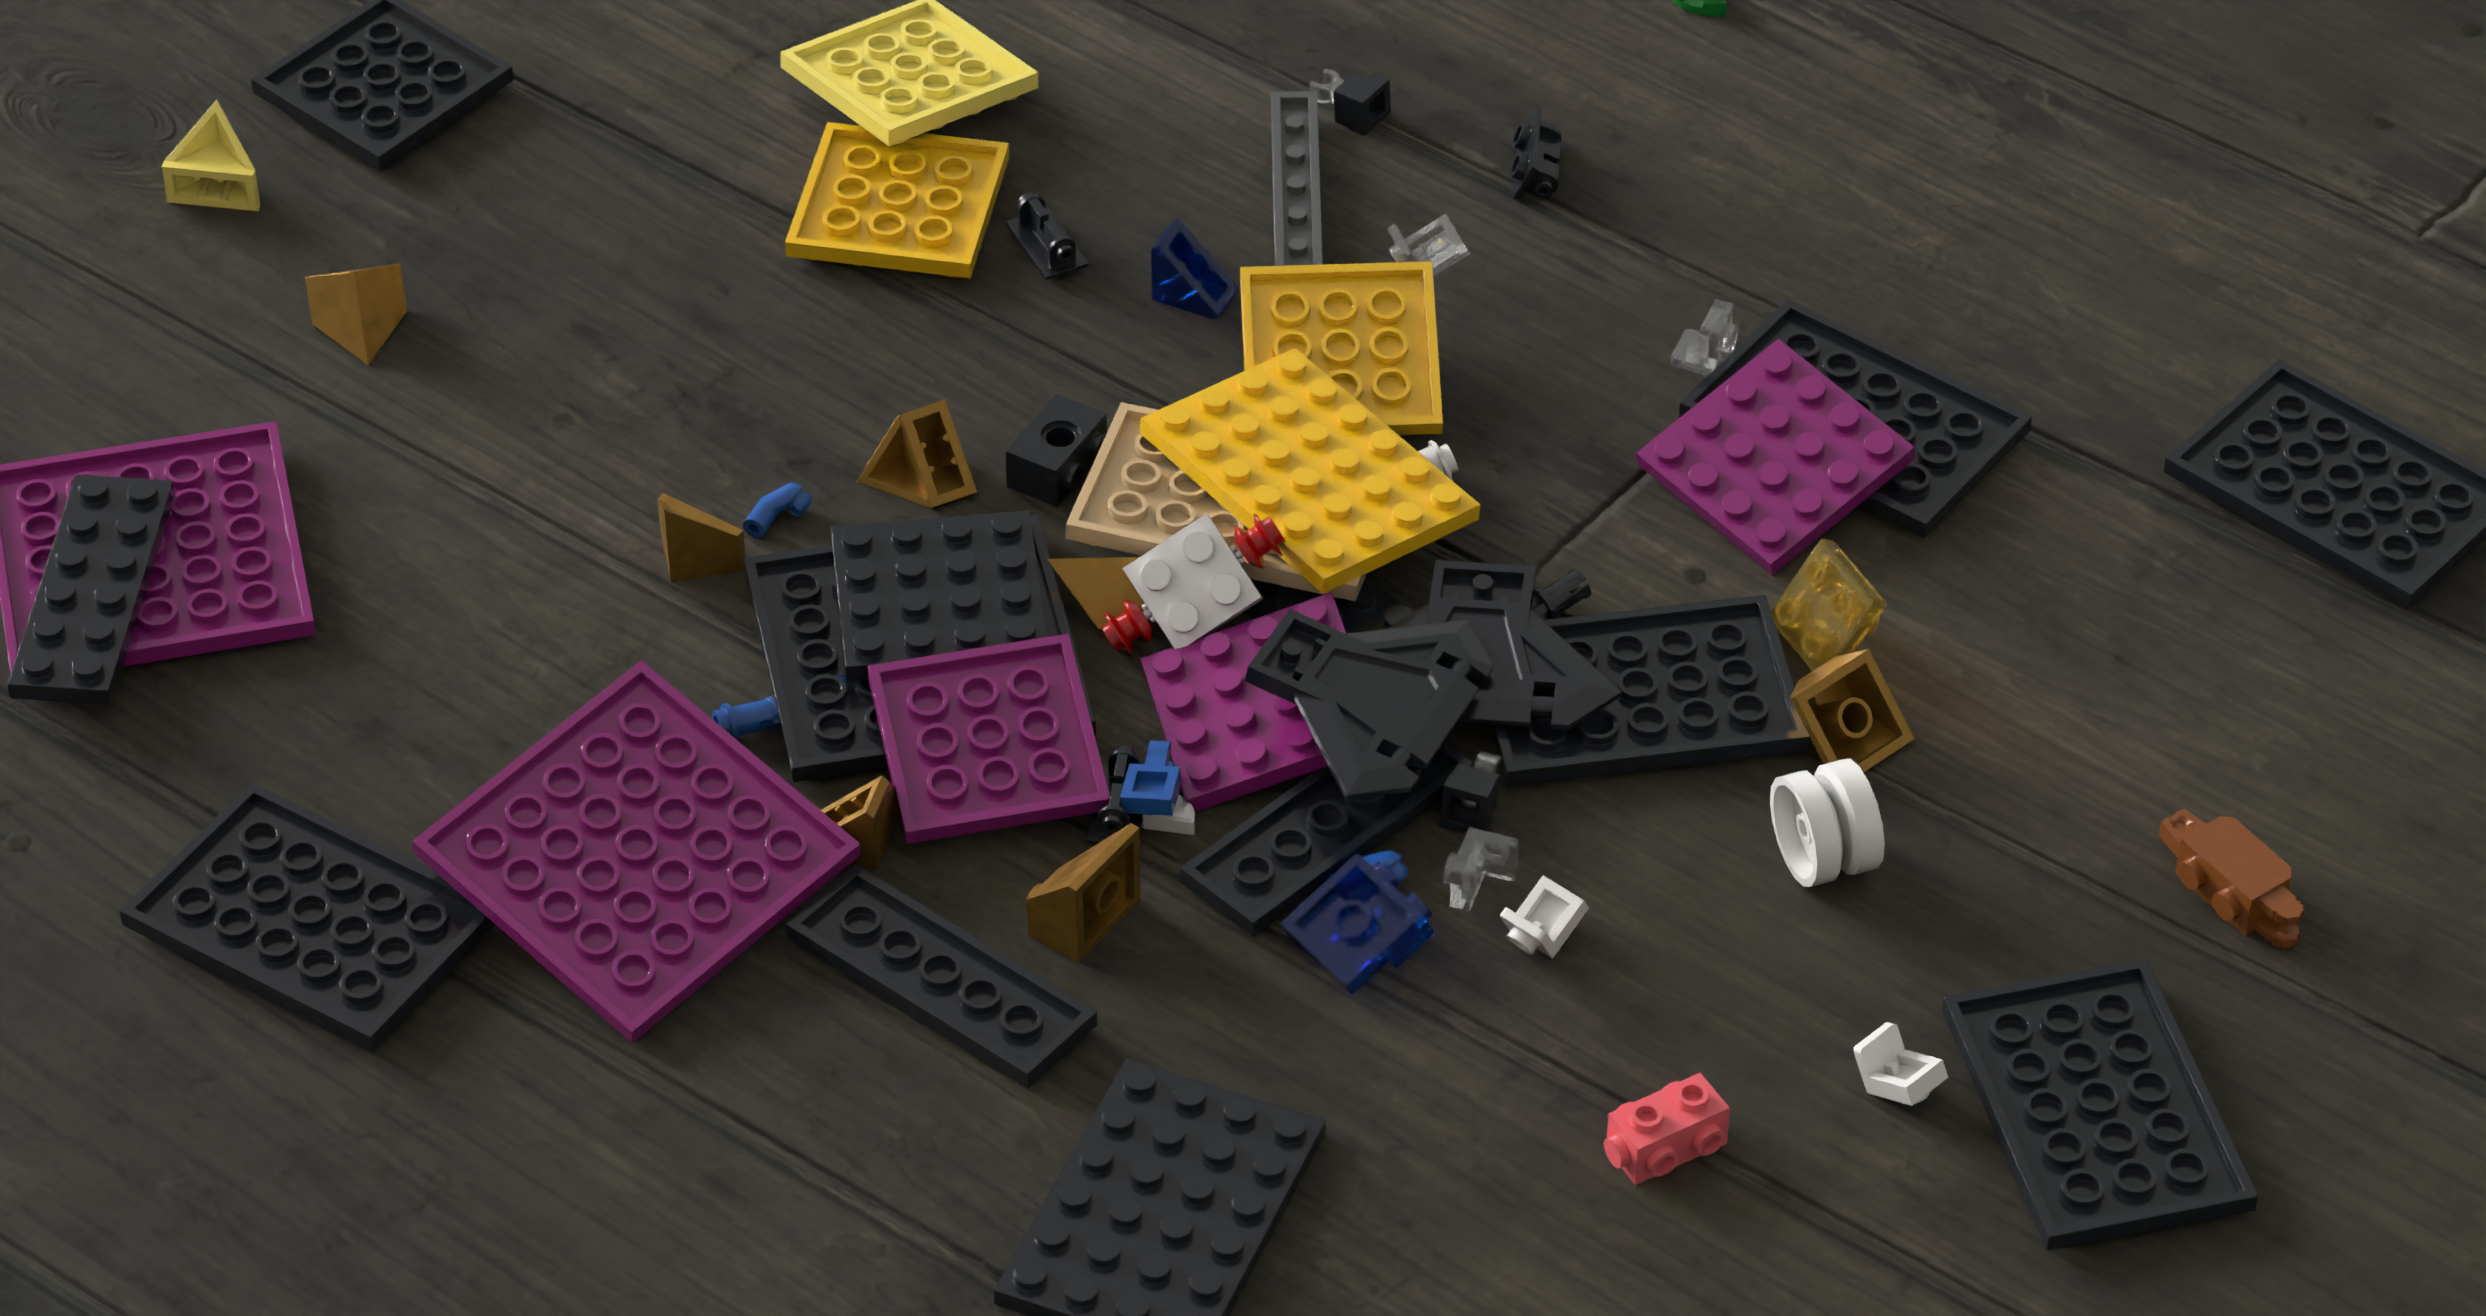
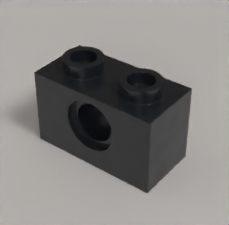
[1005,393,1107,507]

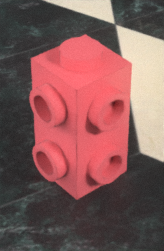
[1604,1073,1730,1185]

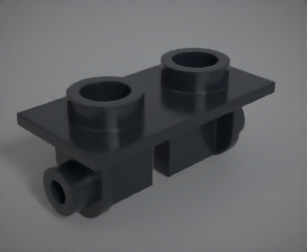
[1509,107,1562,200]
[1006,193,1089,281]
[1087,745,1143,844]

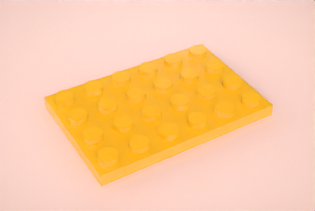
[1140,348,1481,594]

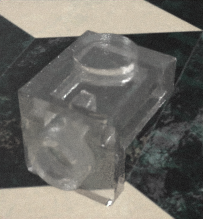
[1388,213,1470,277]
[1671,299,1739,375]
[1443,827,1519,911]

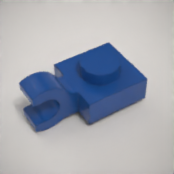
[1120,740,1182,816]

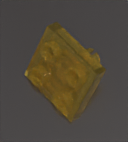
[1771,538,1887,671]

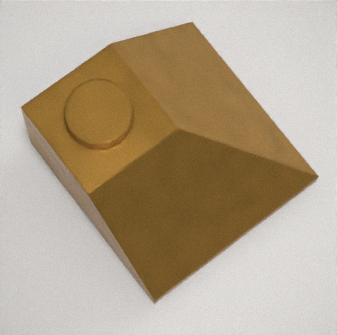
[1790,649,1915,773]
[1025,823,1141,963]

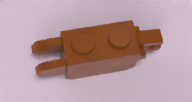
[2159,809,2305,950]

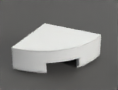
[1143,794,1195,835]

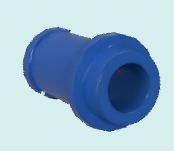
[712,696,780,740]

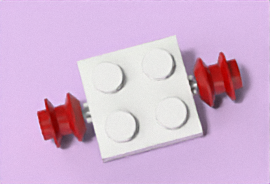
[1101,513,1286,655]

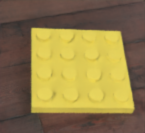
[780,0,1038,146]

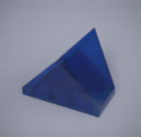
[1151,218,1239,319]

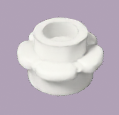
[1418,440,1458,481]

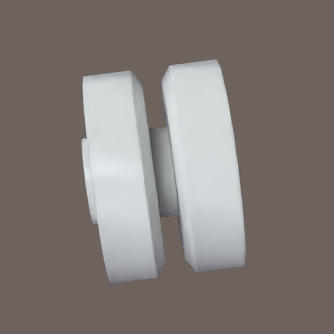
[1770,759,1885,887]

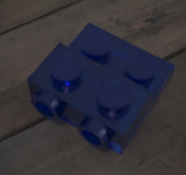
[1280,853,1435,995]

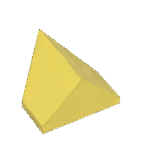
[162,99,261,211]

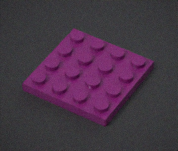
[1636,339,1916,576]
[1140,592,1346,812]
[868,633,1110,844]

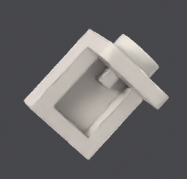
[1499,875,1589,959]
[1854,1022,1948,1106]

